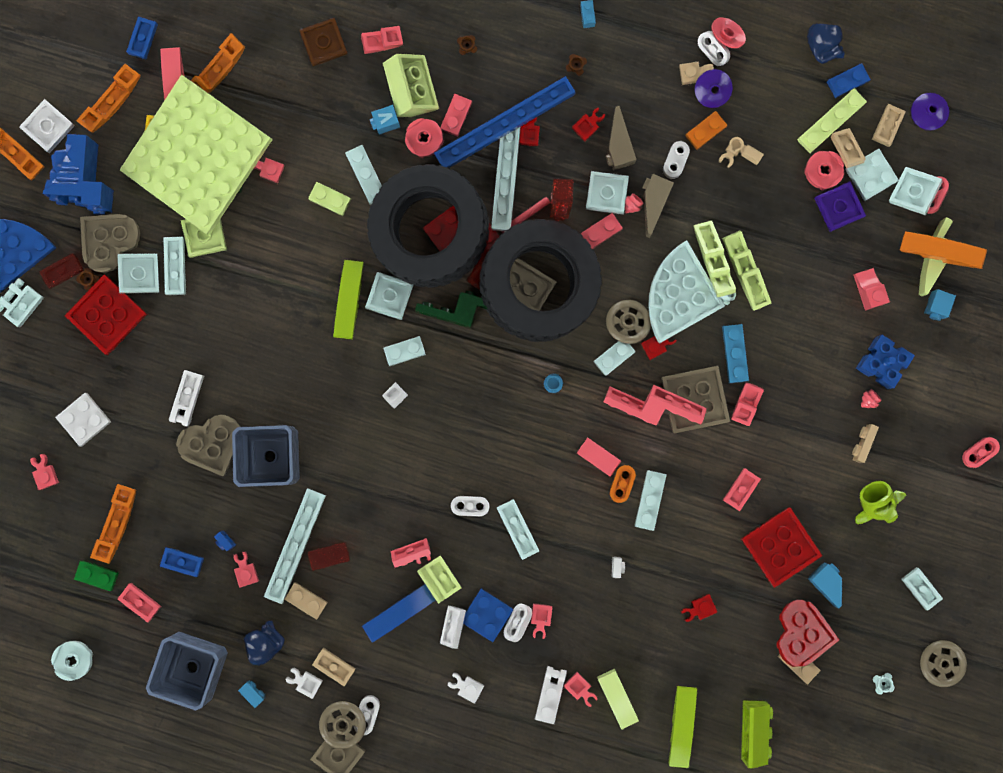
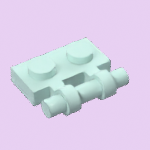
[0,278,44,327]

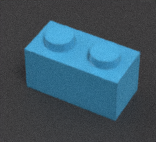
[580,0,596,28]
[238,680,266,708]

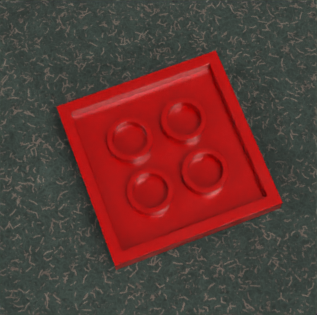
[423,206,499,256]
[65,274,147,355]
[741,507,822,588]

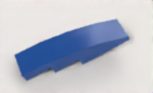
[362,584,435,643]

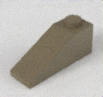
[606,106,637,171]
[642,174,674,238]

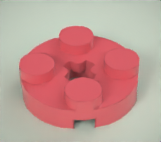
[405,118,444,158]
[804,151,844,190]

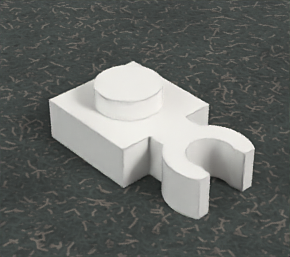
[286,668,323,699]
[447,673,484,704]

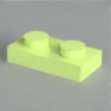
[308,182,351,216]

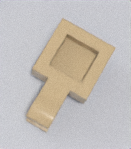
[679,62,714,85]

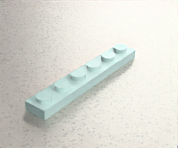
[491,127,521,231]
[264,488,326,604]

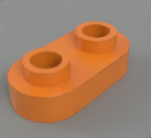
[610,465,636,503]

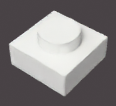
[382,382,408,409]
[612,557,625,578]

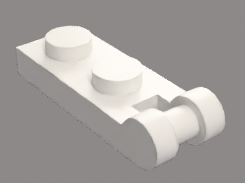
[169,370,204,427]
[535,666,567,724]

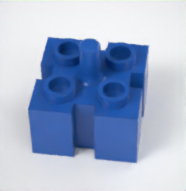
[855,335,915,389]

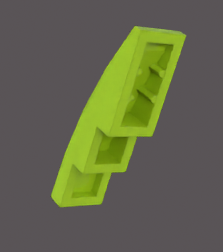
[333,260,364,340]
[669,686,697,768]

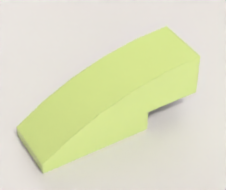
[597,669,639,729]

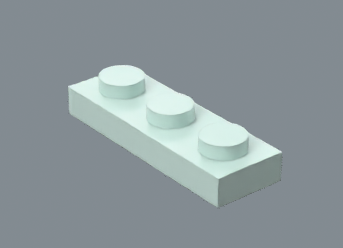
[345,145,382,205]
[164,237,186,295]
[635,470,667,531]
[497,499,539,560]

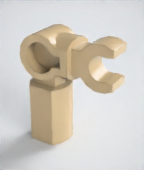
[719,137,764,168]

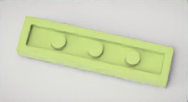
[797,88,867,153]

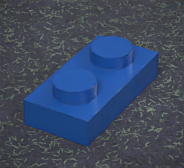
[126,17,158,59]
[827,63,871,98]
[160,547,204,577]

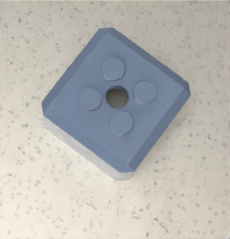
[232,425,300,487]
[146,632,228,710]

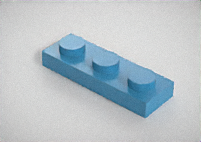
[722,324,749,383]

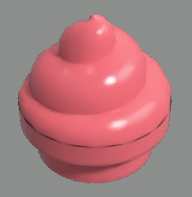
[624,193,644,213]
[861,389,882,408]

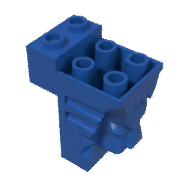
[43,134,114,215]

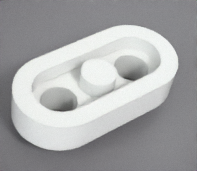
[698,31,730,66]
[663,141,690,179]
[451,496,489,516]
[504,604,532,642]
[354,695,380,735]

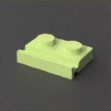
[417,556,462,604]

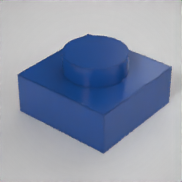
[214,531,236,551]

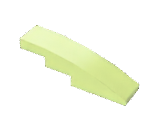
[919,217,953,296]
[694,221,736,298]
[722,231,771,311]

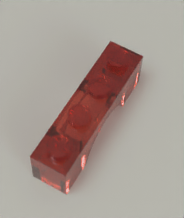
[550,179,573,221]

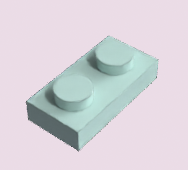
[383,336,426,366]
[594,341,636,376]
[902,567,943,611]

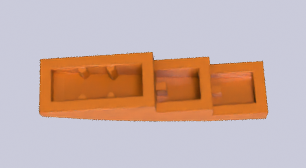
[900,231,987,269]

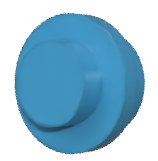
[544,374,563,393]

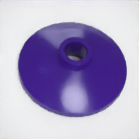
[694,69,733,108]
[911,93,949,130]

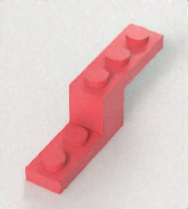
[604,385,707,425]

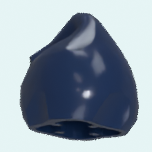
[807,24,845,64]
[244,620,285,665]

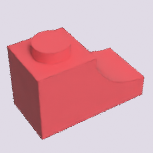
[854,268,890,311]

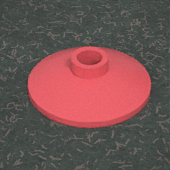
[712,17,746,48]

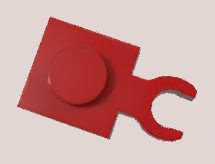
[572,108,605,142]
[519,117,540,146]
[641,336,677,360]
[681,594,717,622]

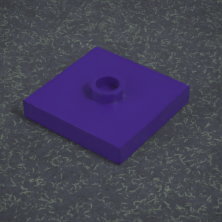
[814,182,866,232]

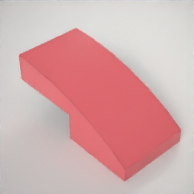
[361,26,403,54]
[731,382,764,426]
[577,437,621,477]

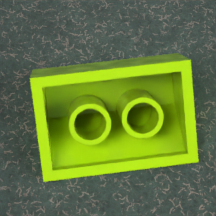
[741,701,773,768]

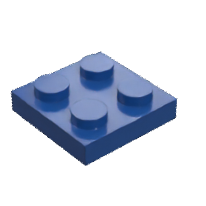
[463,588,514,642]

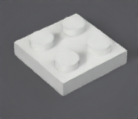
[19,99,75,153]
[55,393,111,447]

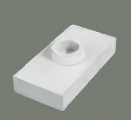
[440,605,466,649]

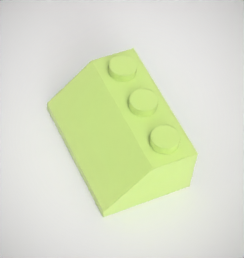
[383,54,439,117]

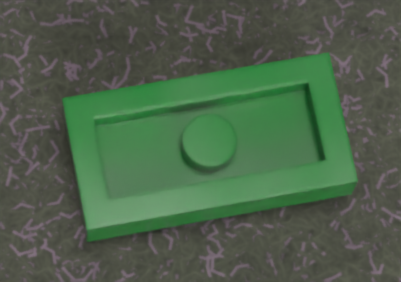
[74,560,119,591]

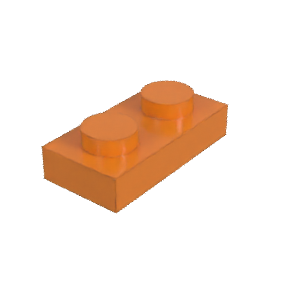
[685,111,728,150]

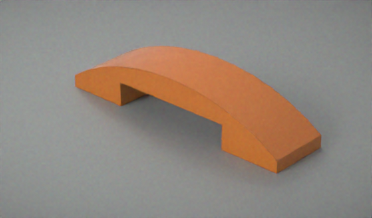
[191,33,245,93]
[76,64,140,133]
[0,128,44,181]
[90,484,137,564]

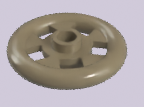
[606,300,651,344]
[920,640,967,687]
[319,701,366,749]

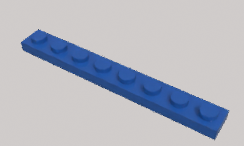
[434,76,576,168]

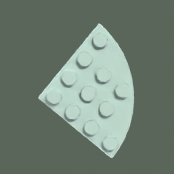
[648,240,725,343]

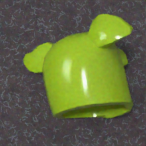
[855,481,906,524]

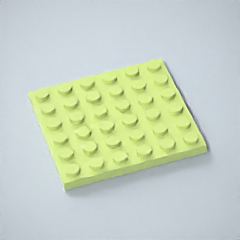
[120,75,273,235]

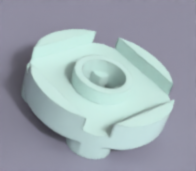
[51,641,93,681]

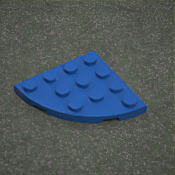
[0,219,56,292]

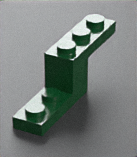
[415,290,487,329]

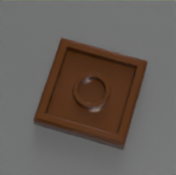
[299,18,348,67]

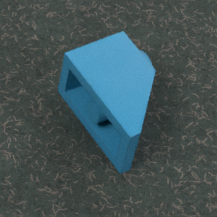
[807,563,842,608]

